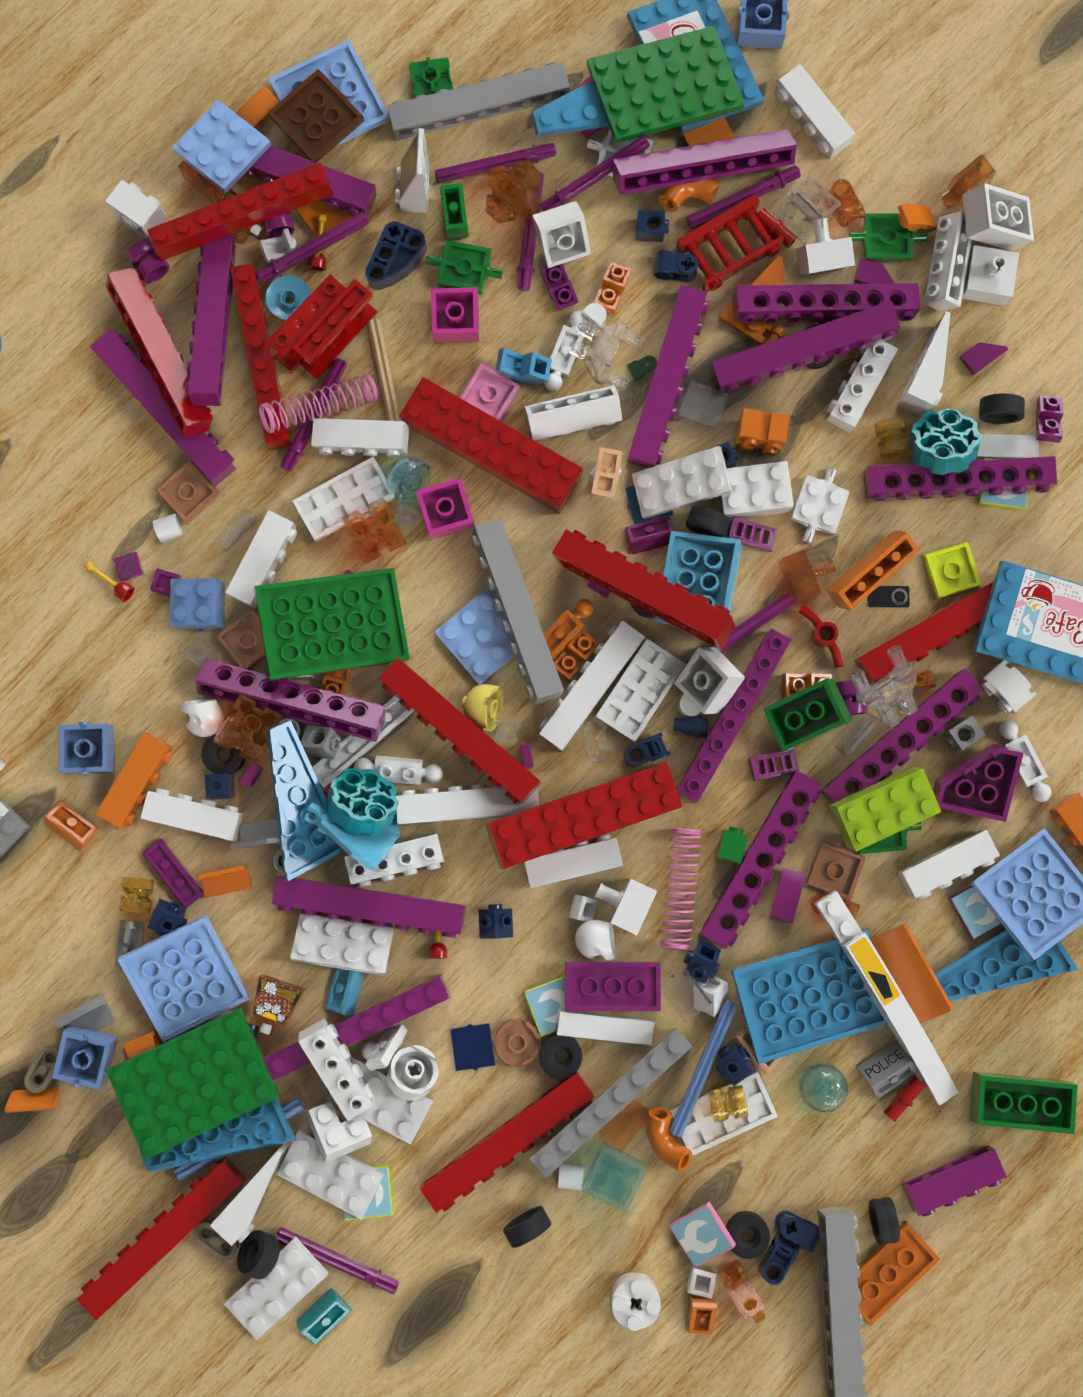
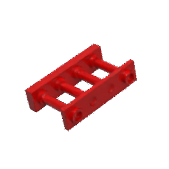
[676,194,784,292]
[266,274,346,374]
[292,279,378,379]

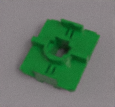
[409,57,453,97]

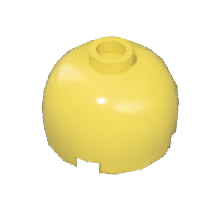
[461,684,504,732]

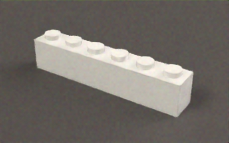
[538,620,645,752]
[396,784,539,825]

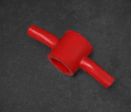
[798,605,844,668]

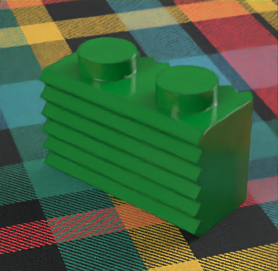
[440,183,469,240]

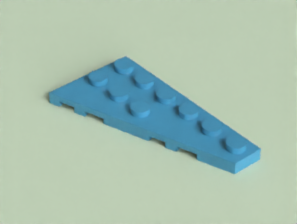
[531,81,609,137]
[267,720,344,881]
[935,929,1078,1001]
[139,1098,296,1173]

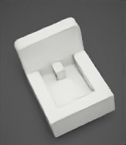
[259,228,297,265]

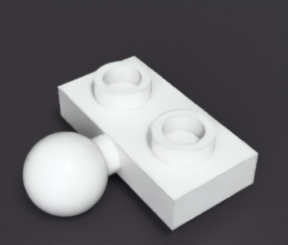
[361,1024,408,1071]

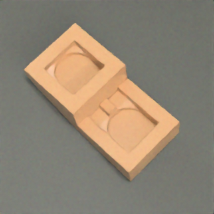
[591,447,623,498]

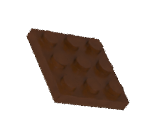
[267,69,365,163]

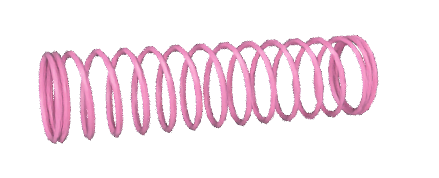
[259,373,378,433]
[660,828,702,950]

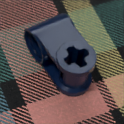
[653,250,698,282]
[623,732,671,768]
[775,1210,819,1253]
[759,1233,800,1285]

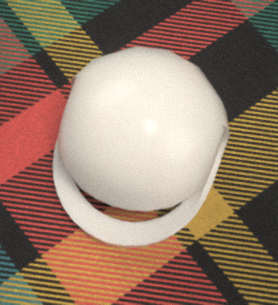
[180,698,224,737]
[575,920,616,961]

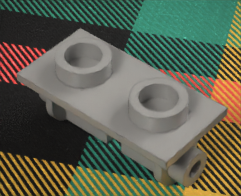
[115,920,145,969]

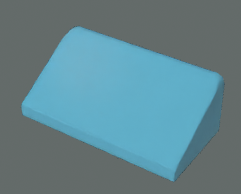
[325,968,364,1016]

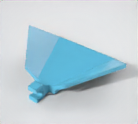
[304,803,400,870]

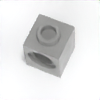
[943,716,985,752]
[301,725,342,759]

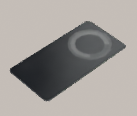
[868,586,910,607]

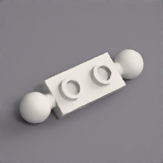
[544,311,587,392]
[999,720,1052,802]
[354,755,443,785]

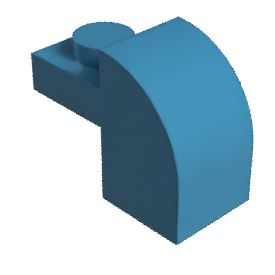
[495,348,552,384]

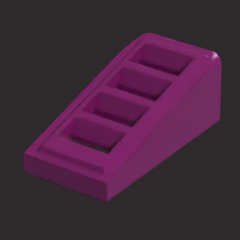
[728,516,777,552]
[748,749,800,781]

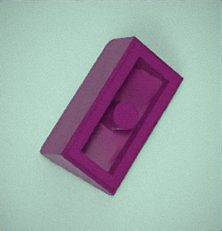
[625,516,675,554]

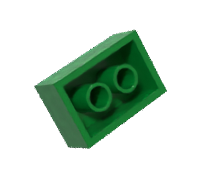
[763,678,853,752]

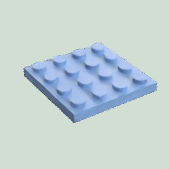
[268,40,390,148]
[970,828,1083,961]
[118,914,250,1042]

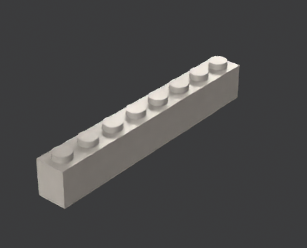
[387,62,570,141]
[470,519,564,705]
[530,1029,692,1178]
[818,1206,867,1397]

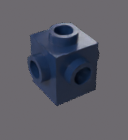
[147,899,188,936]
[478,904,513,939]
[683,940,721,984]
[716,1042,754,1086]

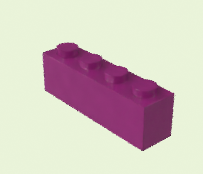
[902,1145,1007,1216]

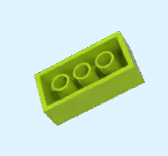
[829,766,941,852]

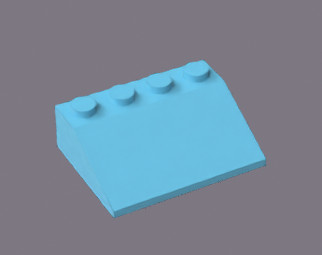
[655,531,743,626]

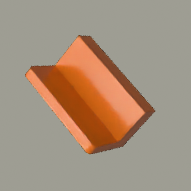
[196,865,253,898]

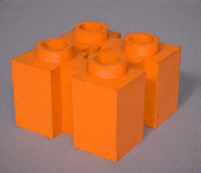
[734,408,790,456]

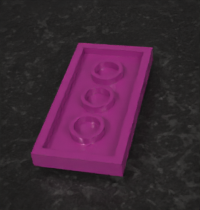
[565,962,661,1011]

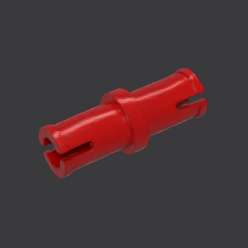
[756,207,797,248]
[883,1075,926,1122]

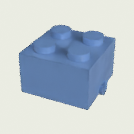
[737,0,789,49]
[170,578,225,632]
[59,722,115,775]
[52,1025,118,1090]

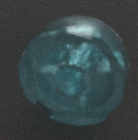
[386,457,432,504]
[799,1063,848,1112]

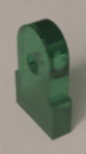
[626,355,657,382]

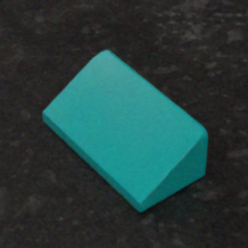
[297,1288,351,1344]

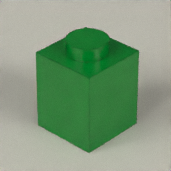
[715,826,748,864]

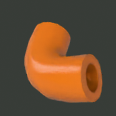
[658,179,720,212]
[647,1107,692,1172]

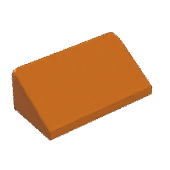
[44,801,98,851]
[5,1087,60,1113]

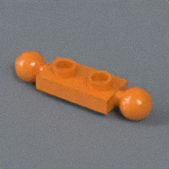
[544,599,593,659]

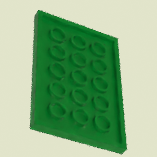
[586,25,745,144]
[254,568,410,681]
[105,1007,281,1160]

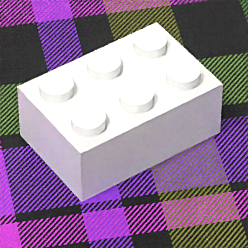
[963,183,1034,251]
[718,461,794,520]

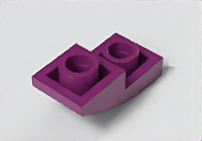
[540,264,579,311]
[1036,395,1064,443]
[770,868,806,923]

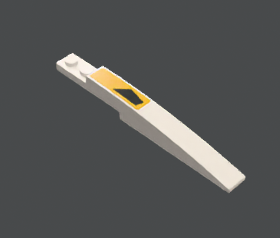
[814,891,959,1106]

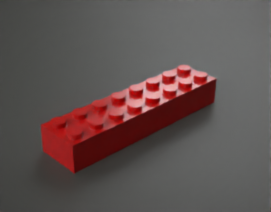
[399,377,583,514]
[552,529,735,651]
[485,762,683,869]

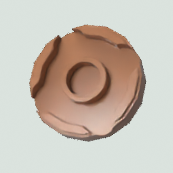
[494,1018,541,1067]

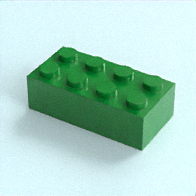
[970,1072,1078,1134]

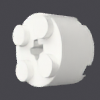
[981,660,1036,714]
[387,1045,439,1101]
[610,1272,661,1331]

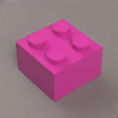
[431,288,479,343]
[416,478,475,540]

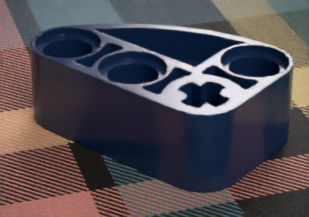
[366,221,427,290]

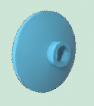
[266,275,311,320]

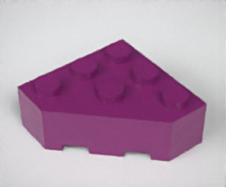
[933,744,1024,822]

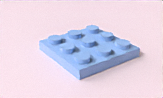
[172,100,271,194]
[435,588,515,685]

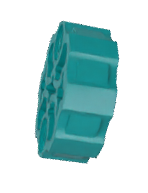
[909,408,982,475]
[326,768,399,837]

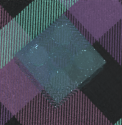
[582,1141,648,1213]

